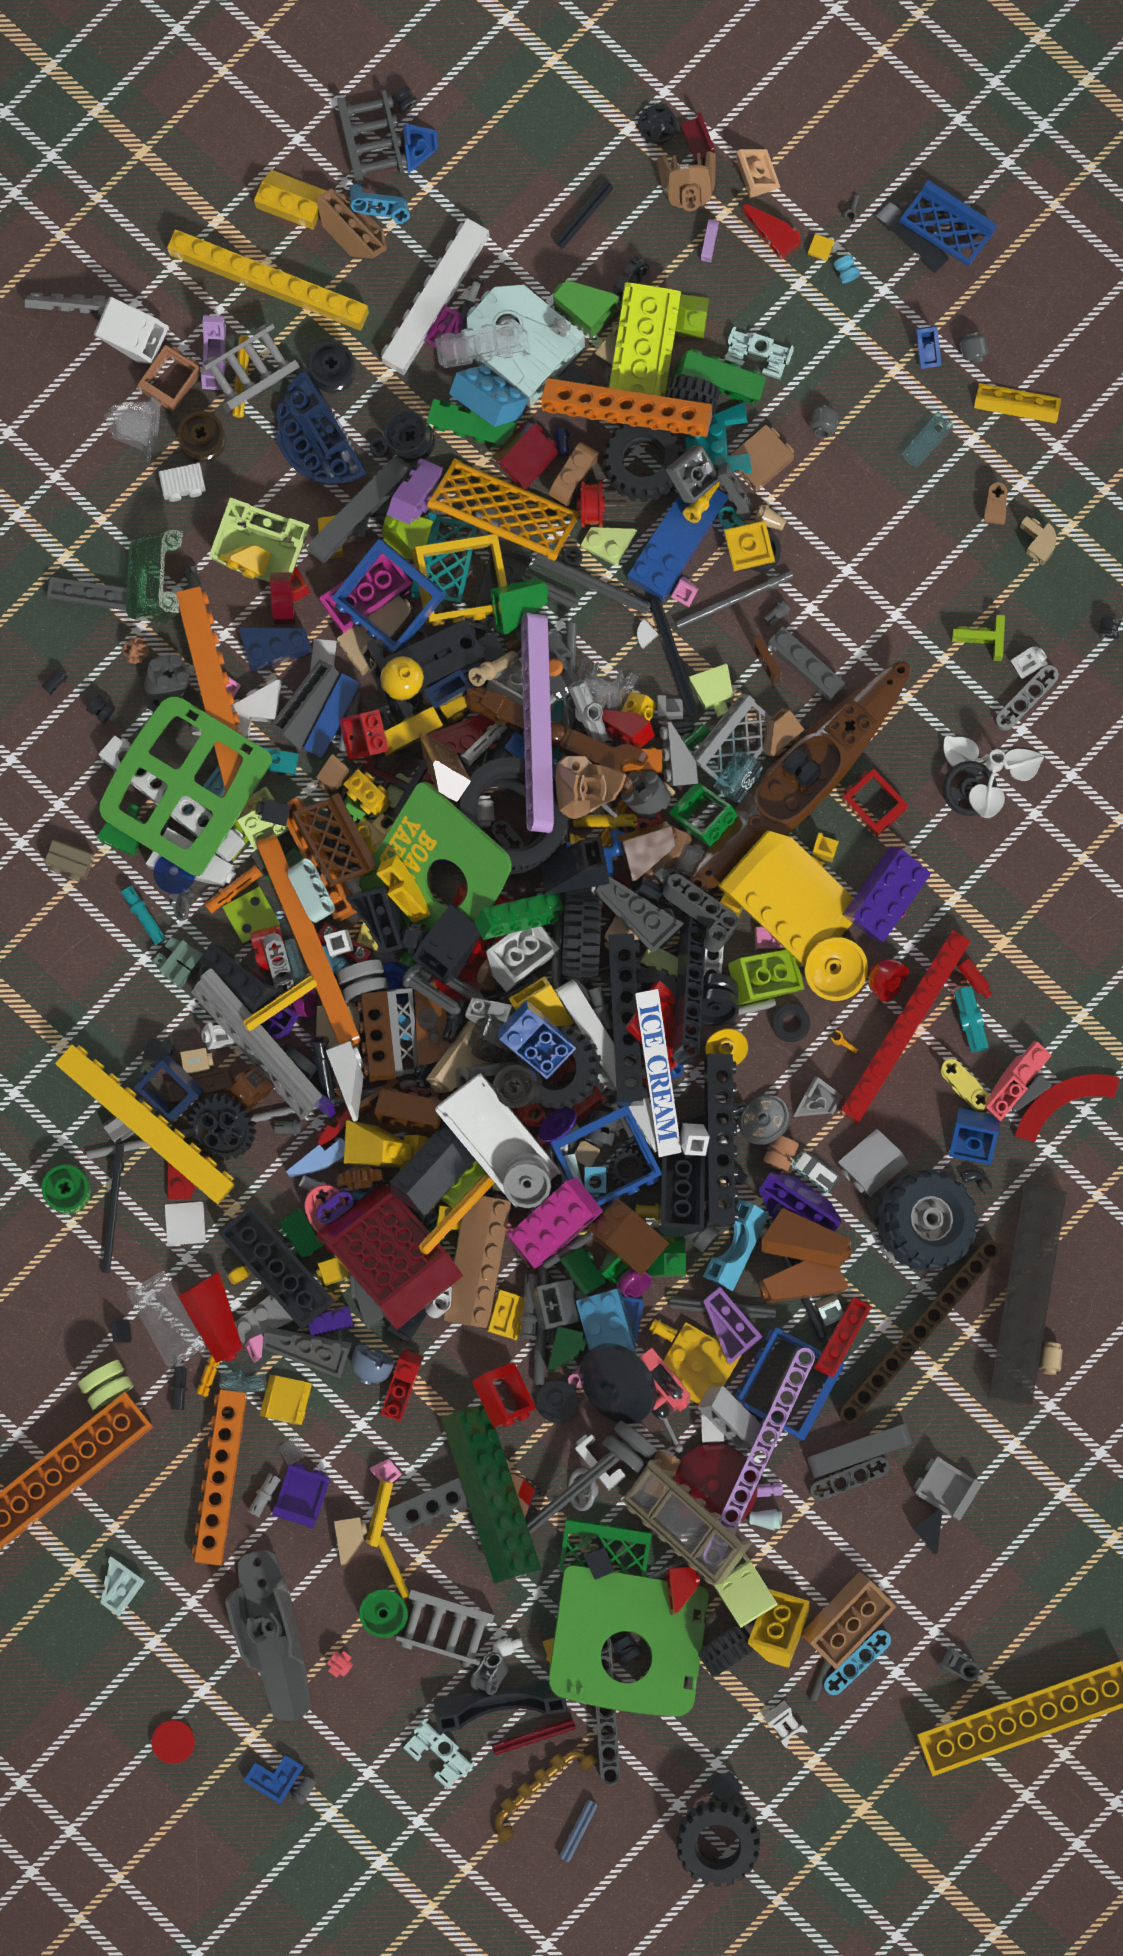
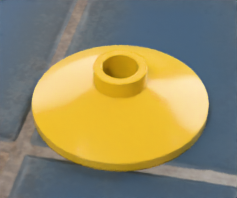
[705,1028,748,1065]

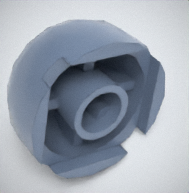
[351,1345,396,1385]

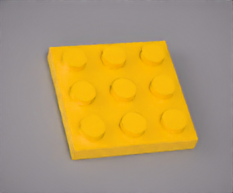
[663,1323,742,1405]

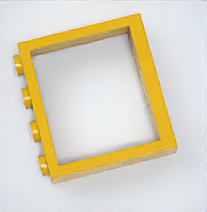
[412,534,507,627]

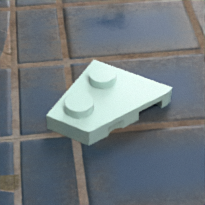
[101,1556,145,1617]

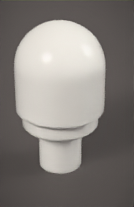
[493,1637,524,1657]

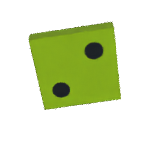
[222,886,280,944]

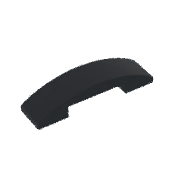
[875,202,949,274]

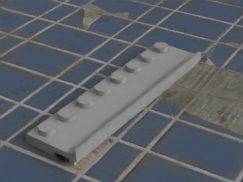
[191,969,322,1120]

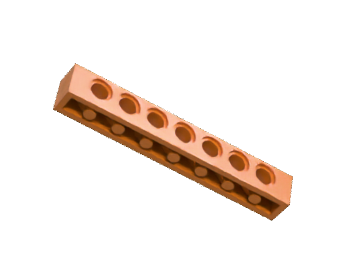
[541,378,712,437]
[192,1390,247,1566]

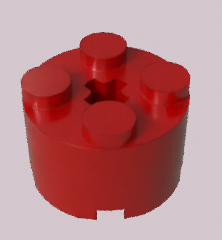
[250,925,290,973]

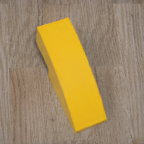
[376,855,430,923]

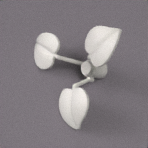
[943,736,1044,818]

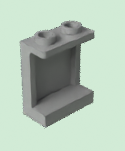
[914,1456,982,1522]

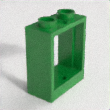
[669,782,738,846]

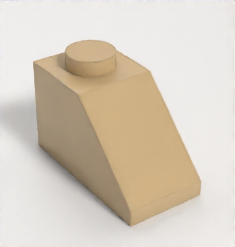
[334,1517,367,1565]

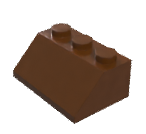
[375,1088,444,1138]

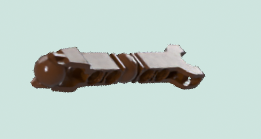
[465,686,648,793]

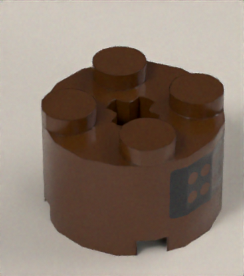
[224,1063,275,1112]

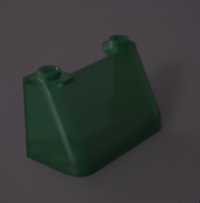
[126,530,183,623]

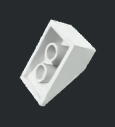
[326,1041,364,1122]

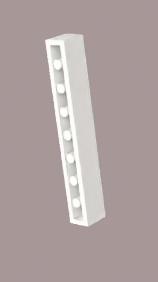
[381,218,490,375]

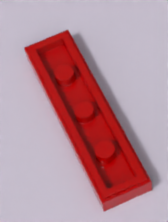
[814,1296,872,1378]

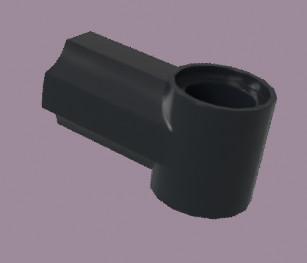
[631,876,673,909]

